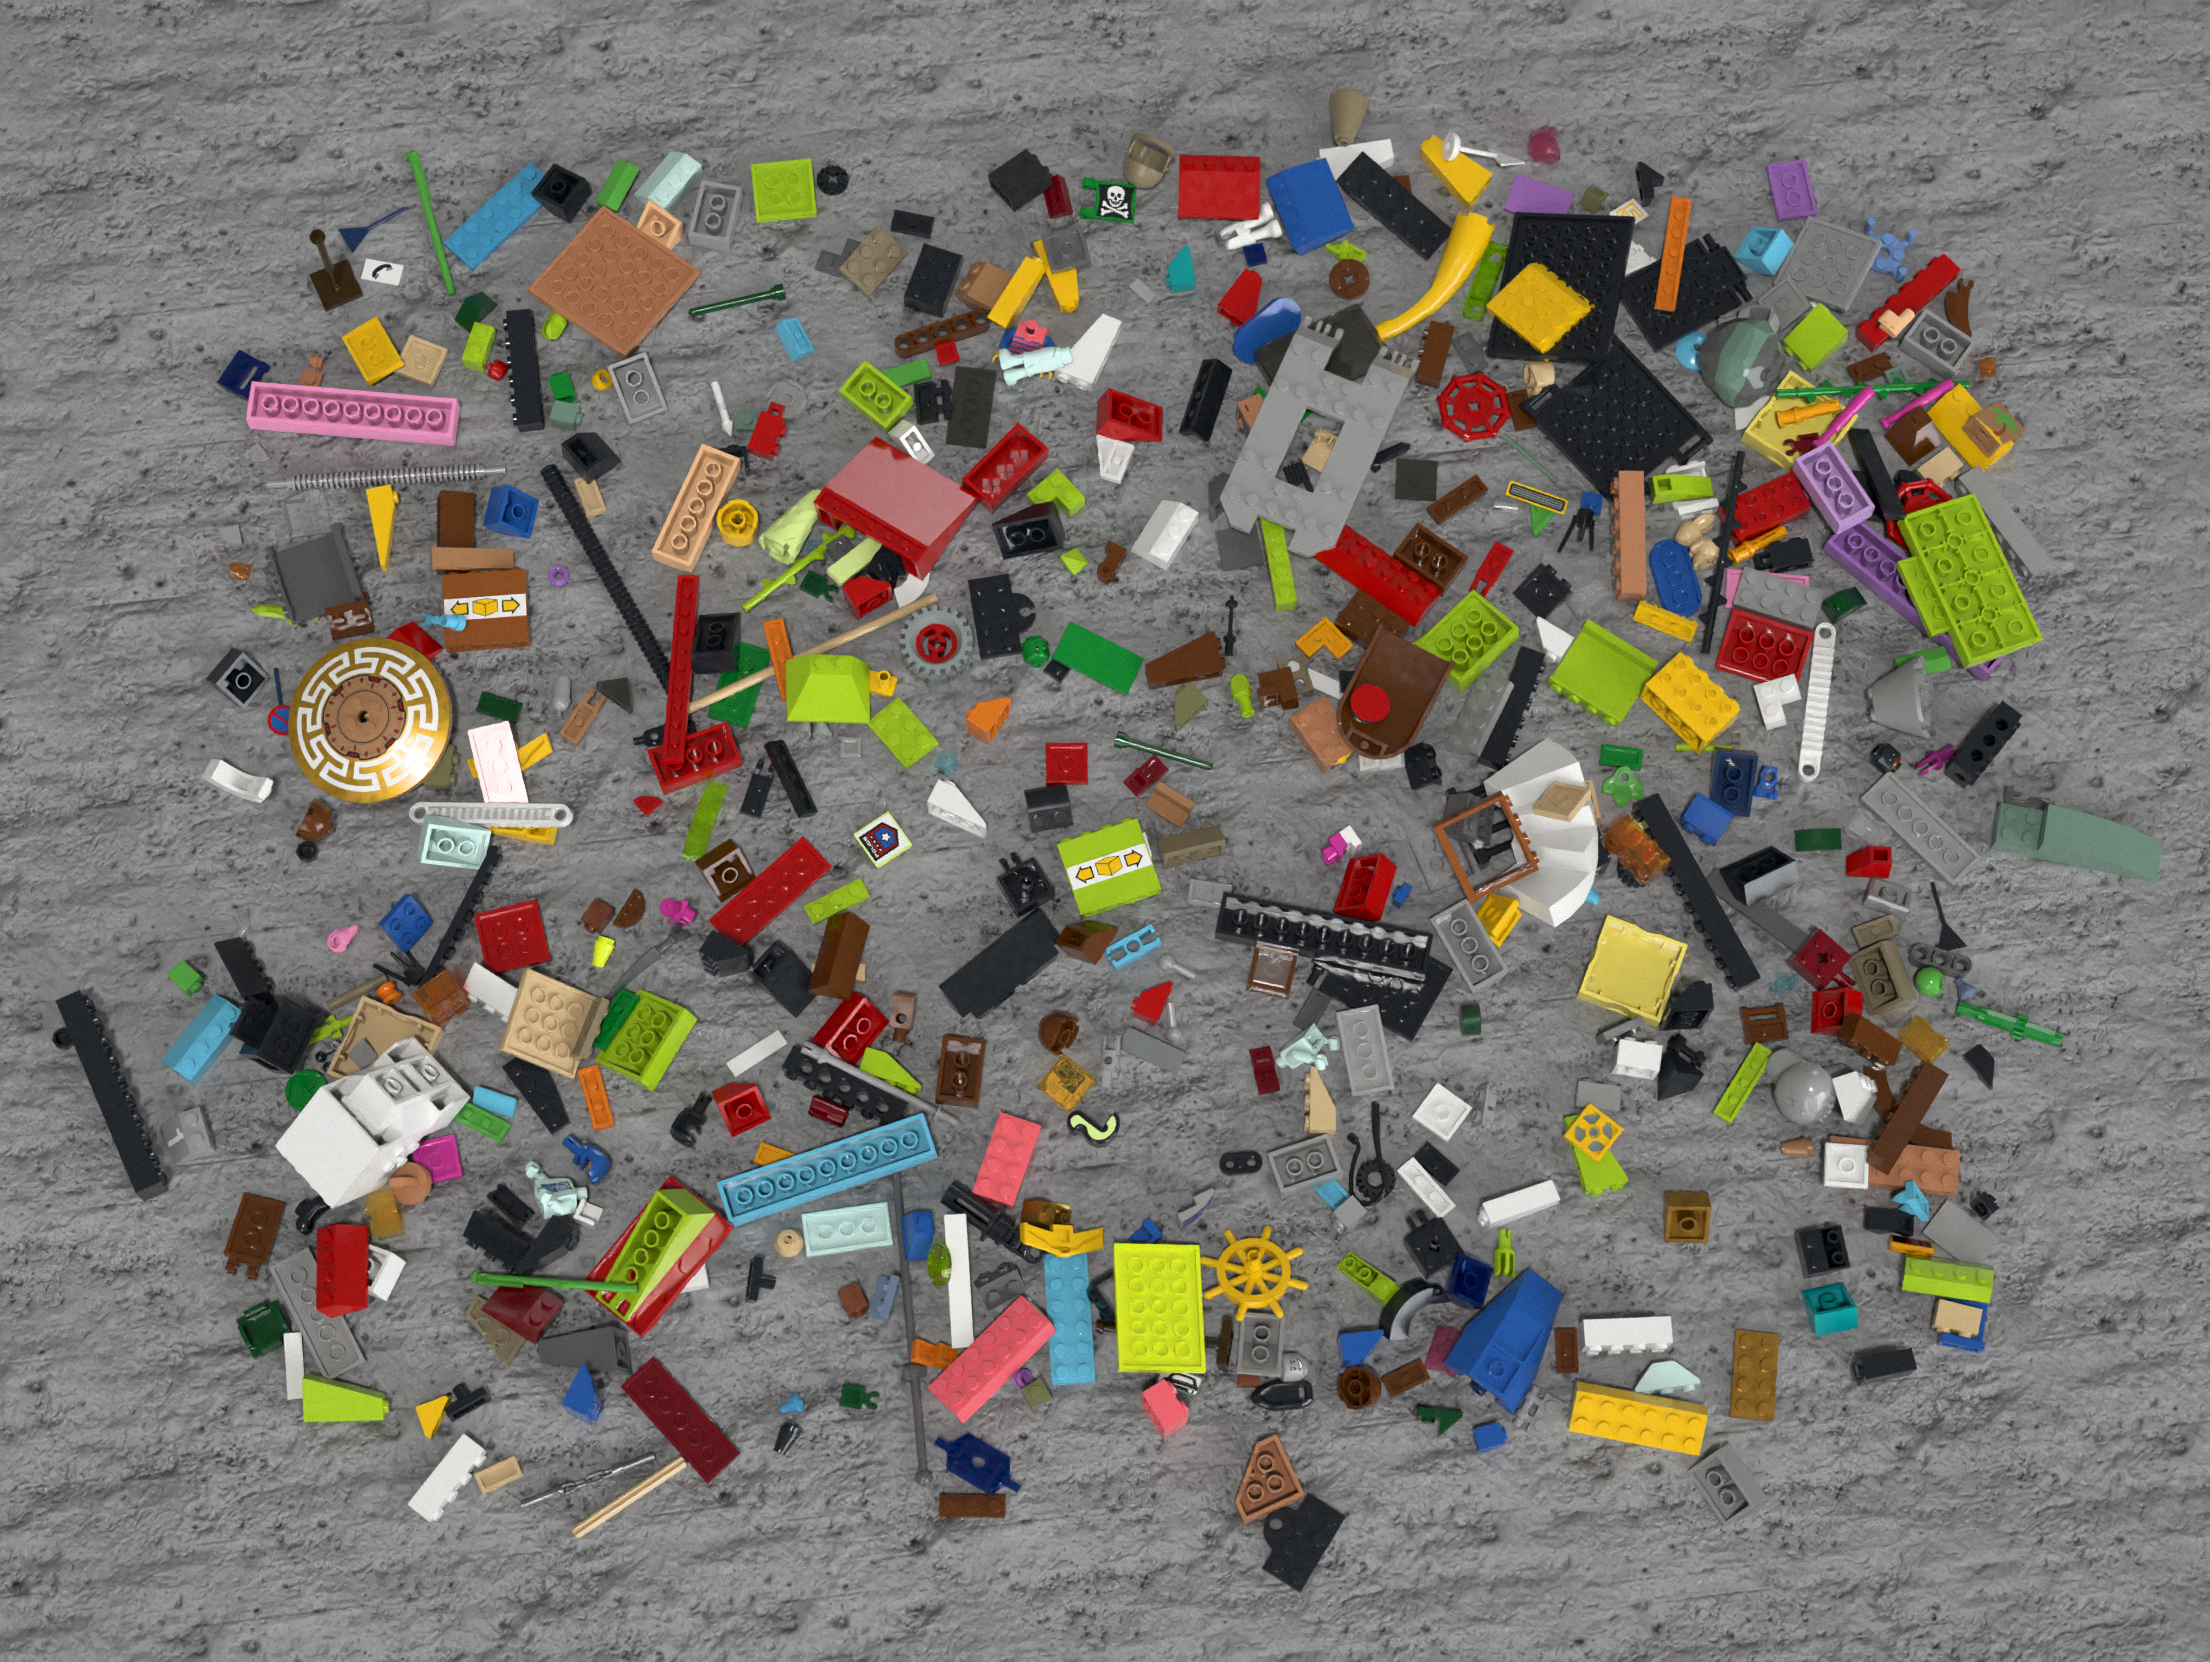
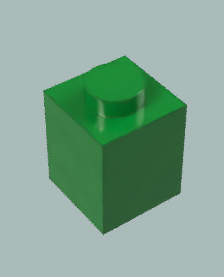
[548,372,577,403]

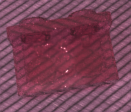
[1424,1326,1462,1378]

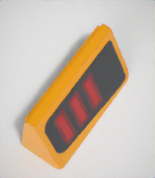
[1887,1234,1935,1257]

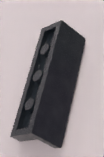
[1179,358,1232,442]

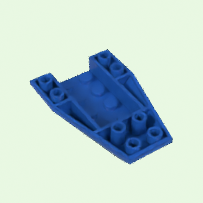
[1443,1269,1563,1414]

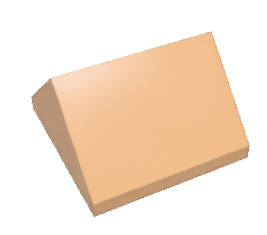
[636,200,685,251]

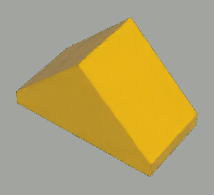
[415,1396,451,1441]

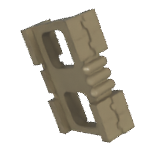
[1276,654,1314,695]

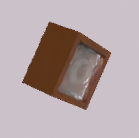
[1246,944,1298,1000]

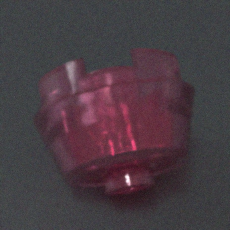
[1527,125,1561,165]

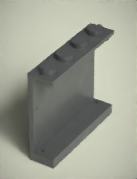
[265,522,365,625]

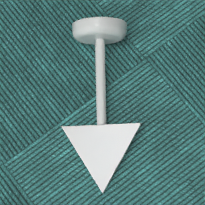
[1442,132,1525,166]

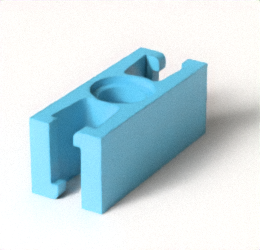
[1104,924,1161,972]

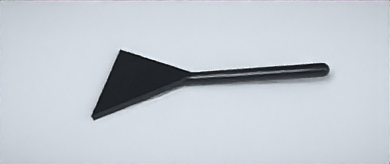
[1930,882,1967,951]

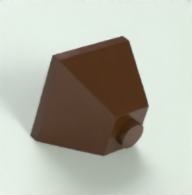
[1884,405,1942,467]

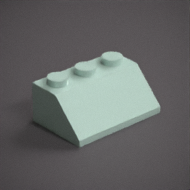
[634,151,703,213]

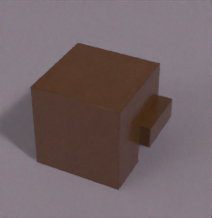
[1257,666,1299,711]

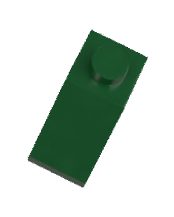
[1821,587,1868,625]

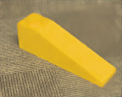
[366,485,399,573]

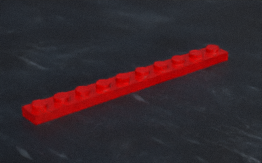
[662,575,700,764]

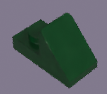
[1417,1407,1463,1438]

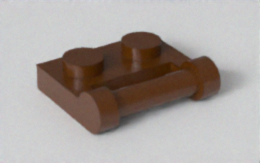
[1739,1002,1789,1045]

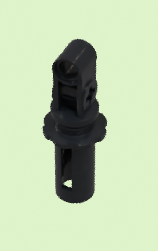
[940,1182,1047,1264]

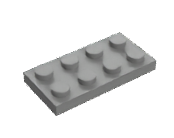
[1732,566,1824,630]
[1444,676,1514,757]
[1336,1004,1395,1097]

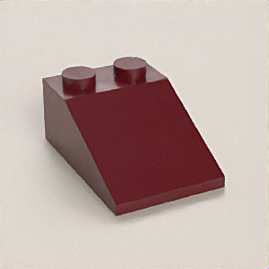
[481,1285,563,1345]

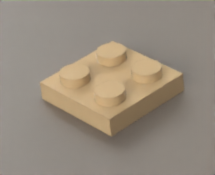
[394,335,449,387]
[1533,781,1592,822]

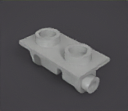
[1471,1084,1498,1130]

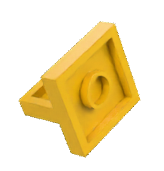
[1476,893,1523,948]

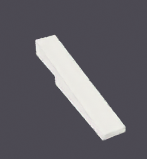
[944,1213,974,1348]

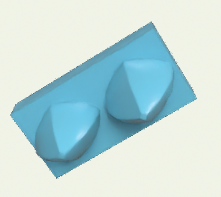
[1893,1180,1929,1222]

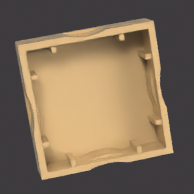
[326,996,444,1081]

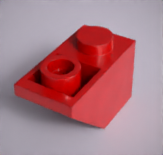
[1846,846,1892,878]

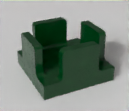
[236,1300,292,1360]

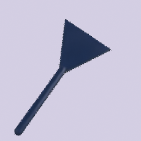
[338,207,406,253]

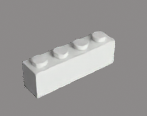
[407,1433,487,1523]

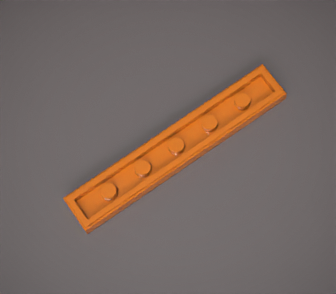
[1654,196,1692,312]

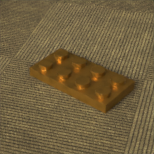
[1729,1330,1779,1422]

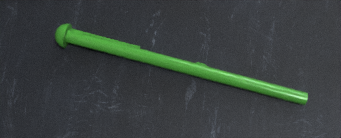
[405,150,456,296]
[471,1268,637,1294]

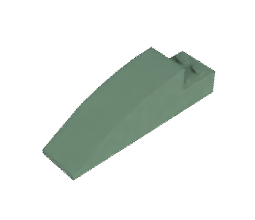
[1990,803,2163,883]

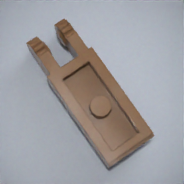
[559,689,607,746]

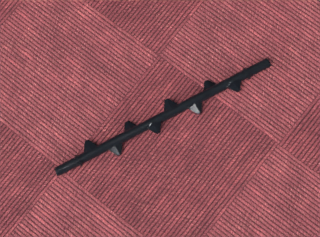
[1699,451,1748,655]

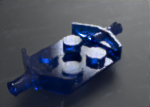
[934,1433,1022,1497]

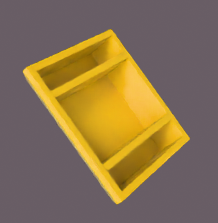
[1486,262,1595,362]

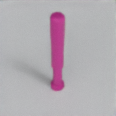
[1879,379,1954,430]
[1812,386,1875,448]

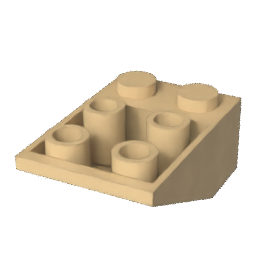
[1303,1066,1336,1140]

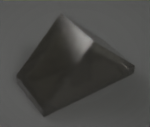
[596,677,633,715]

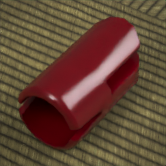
[808,1095,850,1128]

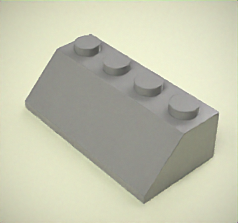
[1430,898,1510,996]

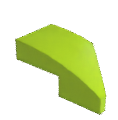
[1325,240,1368,263]

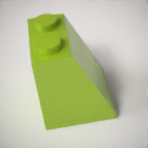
[1783,303,1848,374]

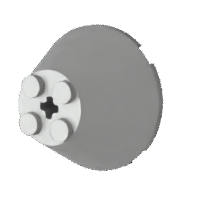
[1868,656,1937,739]

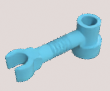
[420,612,466,631]

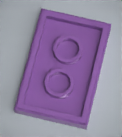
[1765,159,1818,222]
[1503,174,1574,215]

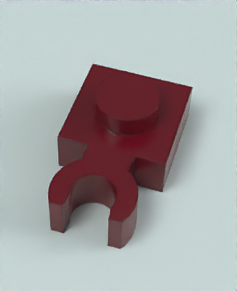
[1783,432,1819,456]

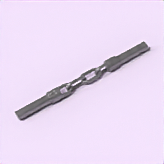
[520,1452,656,1510]

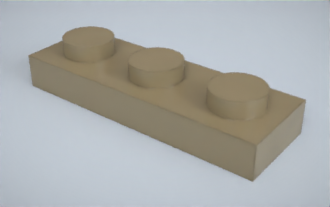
[571,997,610,1061]

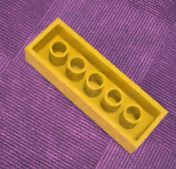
[1568,1381,1708,1456]

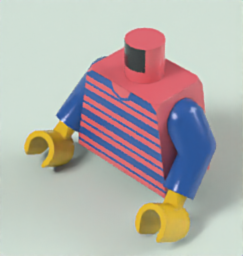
[992,320,1056,380]

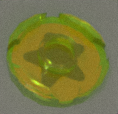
[927,1243,952,1287]

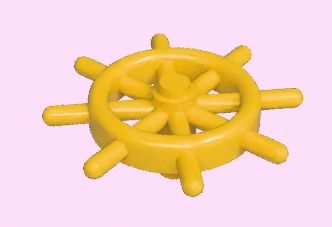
[1200,1226,1309,1322]

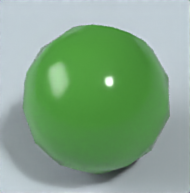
[1915,967,1944,996]

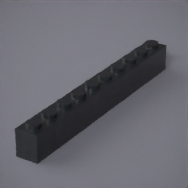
[1633,793,1761,993]

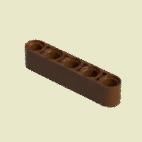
[894,309,990,359]

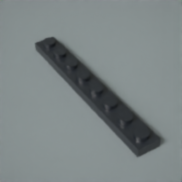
[414,845,502,1003]

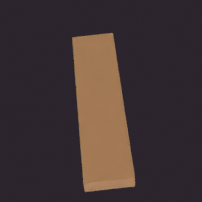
[430,547,514,571]

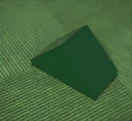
[454,291,498,333]

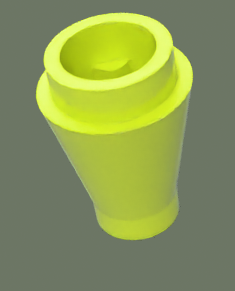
[591,936,615,969]

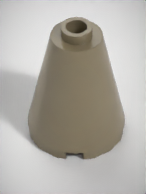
[1329,88,1369,147]

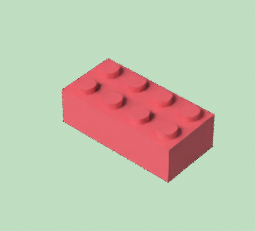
[972,1112,1041,1211]

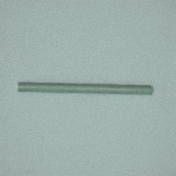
[1502,433,1558,484]

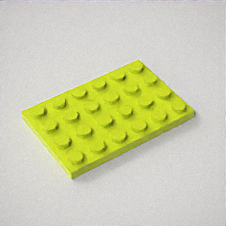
[1112,1243,1206,1373]

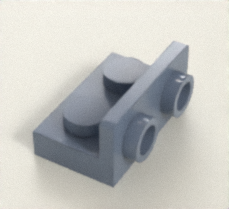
[868,1274,901,1323]

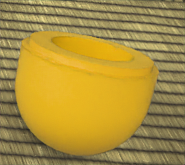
[591,369,613,391]

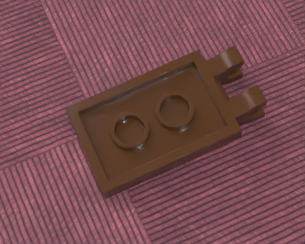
[224,1193,287,1281]

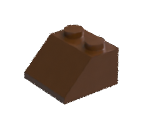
[694,839,756,903]

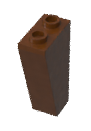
[1145,631,1226,690]

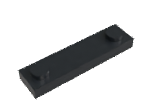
[764,740,818,818]

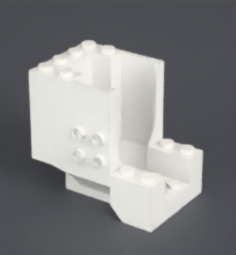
[275,1036,470,1209]

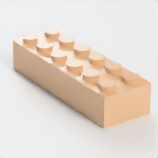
[652,444,742,575]

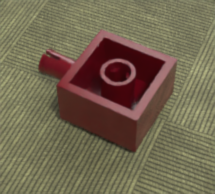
[1787,928,1856,991]

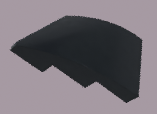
[866,546,906,593]

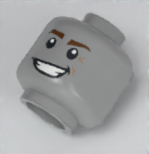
[1279,1353,1307,1382]

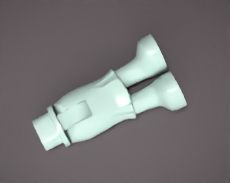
[999,346,1073,386]

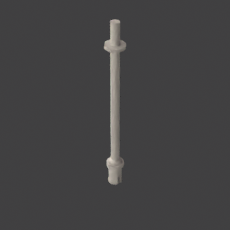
[800,1040,959,1126]

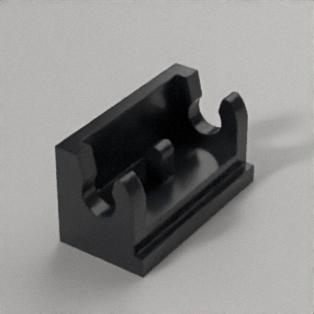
[486,1184,535,1229]

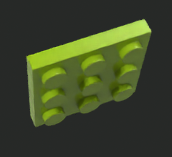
[751,158,817,223]

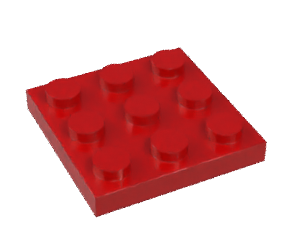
[474,899,551,975]

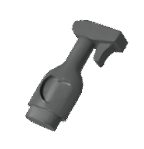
[2003,786,2055,811]

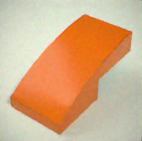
[910,1338,958,1369]

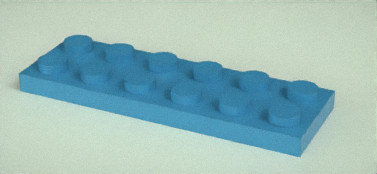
[443,162,544,272]

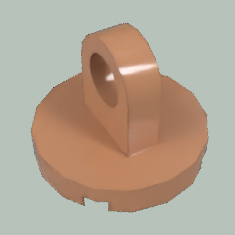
[389,1162,432,1205]

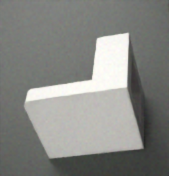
[573,1198,604,1230]

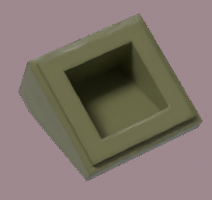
[1580,184,1609,213]

